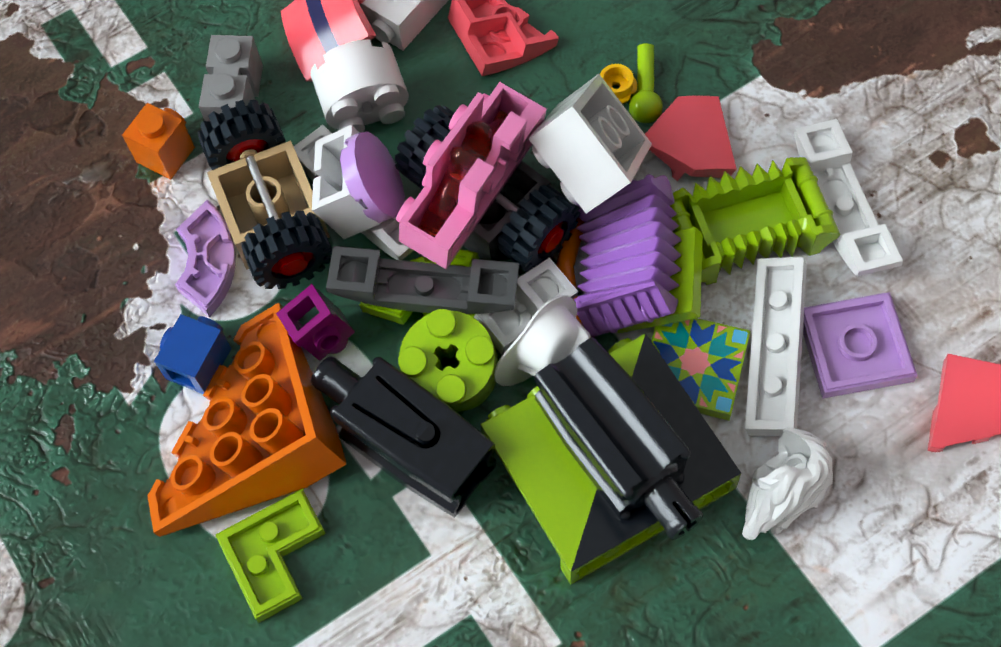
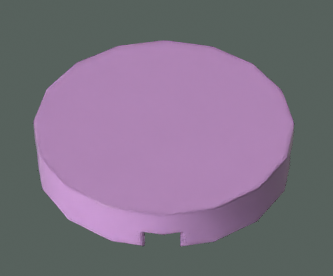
[340,132,405,223]

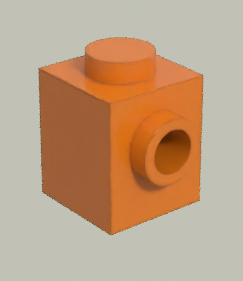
[122,103,195,180]

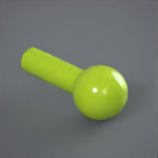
[629,43,663,123]

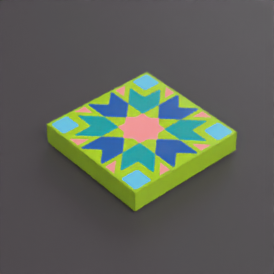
[651,318,750,421]

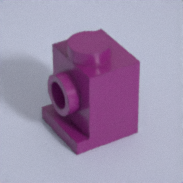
[276,284,355,361]

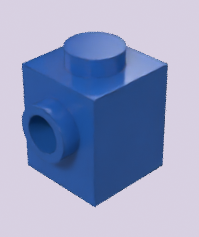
[154,314,232,394]

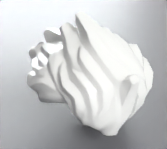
[742,427,833,540]

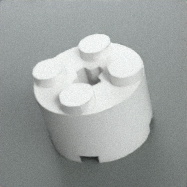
[311,39,409,132]

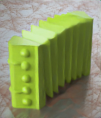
[670,157,840,285]

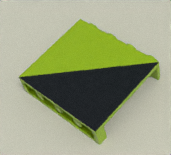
[481,333,741,585]

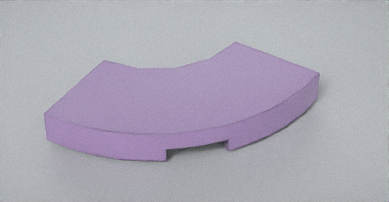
[175,200,236,317]

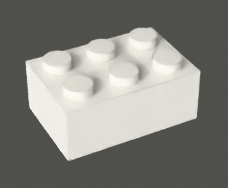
[529,74,652,214]

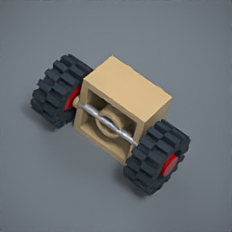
[198,100,332,289]

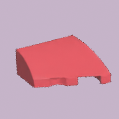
[448,0,559,76]

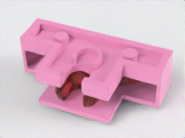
[396,82,547,269]

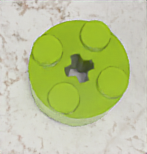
[398,309,498,412]

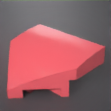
[645,96,737,181]

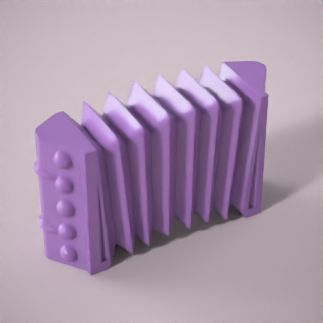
[574,174,681,337]

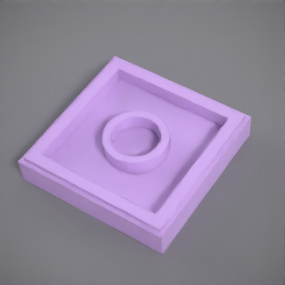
[803,292,918,399]

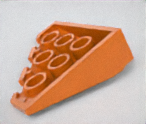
[147,302,347,537]

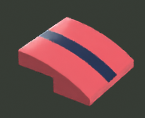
[281,0,377,82]

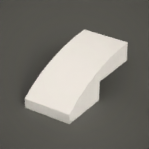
[474,257,579,354]

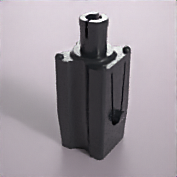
[535,337,703,540]
[311,356,496,518]

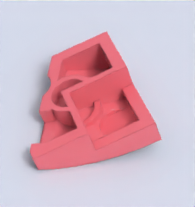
[927,354,1001,452]

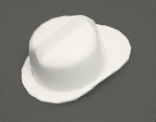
[494,295,591,386]

